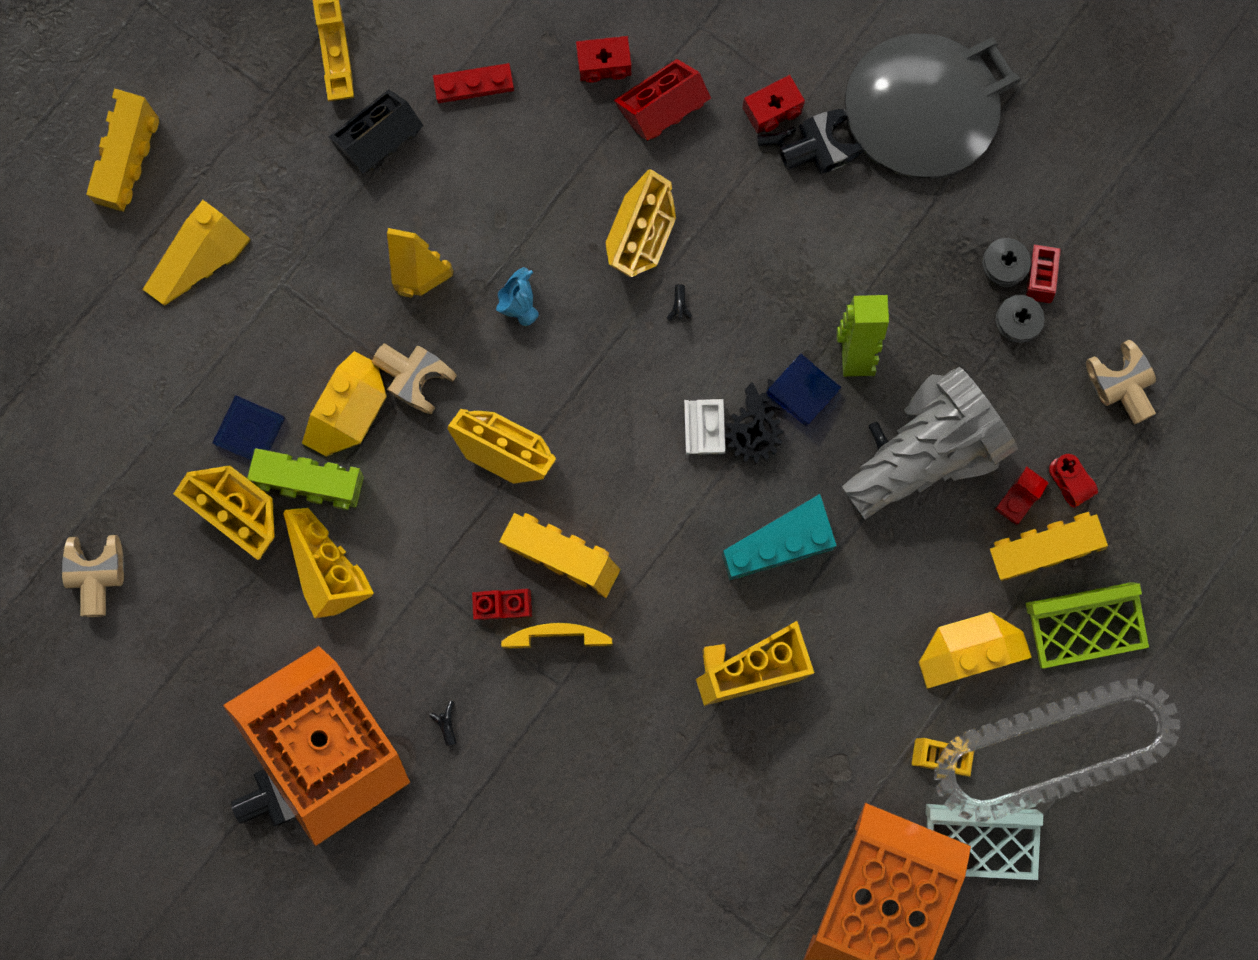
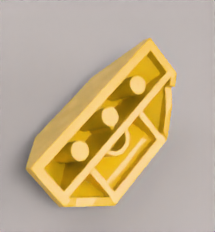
[605,169,676,277]
[302,351,387,456]
[447,409,556,484]
[173,466,275,560]
[918,612,1032,689]

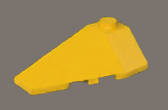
[143,200,251,306]
[283,508,374,618]

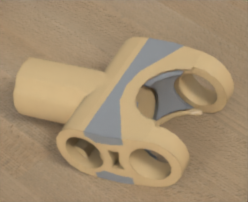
[1086,340,1156,425]
[372,343,457,414]
[62,535,124,617]

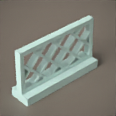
[926,804,1043,880]

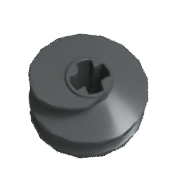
[982,238,1031,288]
[995,295,1045,343]

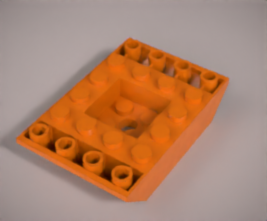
[223,646,410,846]

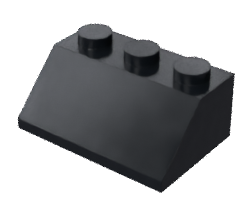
[328,89,424,174]

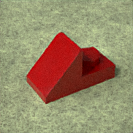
[995,467,1049,525]

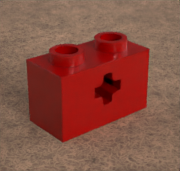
[576,36,631,83]
[743,75,805,134]

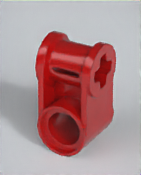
[1049,454,1098,508]

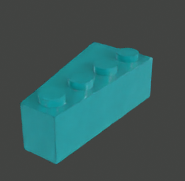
[722,494,837,580]

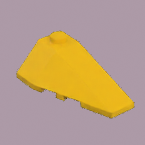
[387,228,454,297]

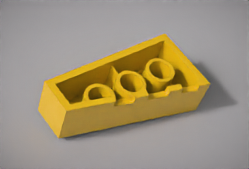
[86,88,159,212]
[990,512,1108,581]
[499,513,621,598]

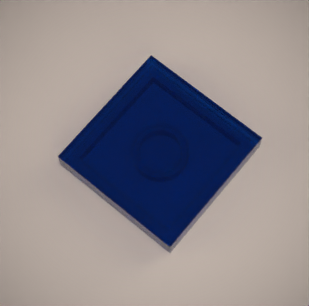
[766,353,842,427]
[212,395,285,461]

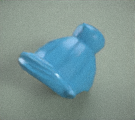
[496,267,539,326]

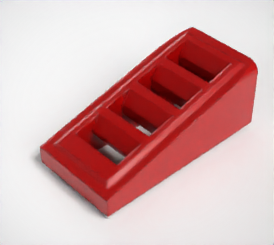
[1026,245,1060,303]

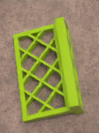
[1026,582,1149,669]

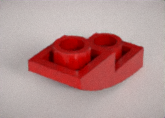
[472,589,532,620]

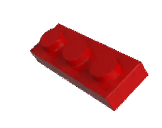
[433,63,514,103]

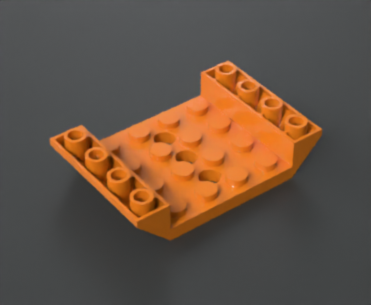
[804,803,971,960]

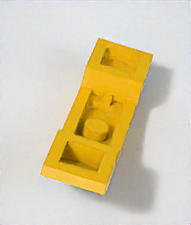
[313,0,354,102]
[501,623,612,649]

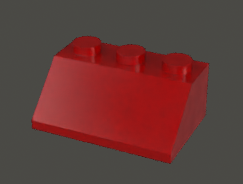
[614,59,711,141]

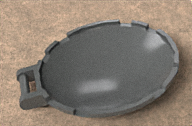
[845,33,1021,179]

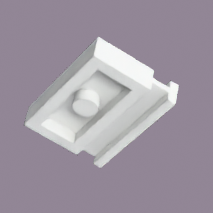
[684,399,725,455]

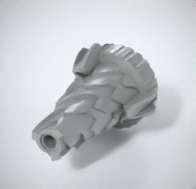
[842,367,1018,520]

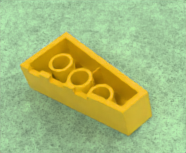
[696,621,814,706]

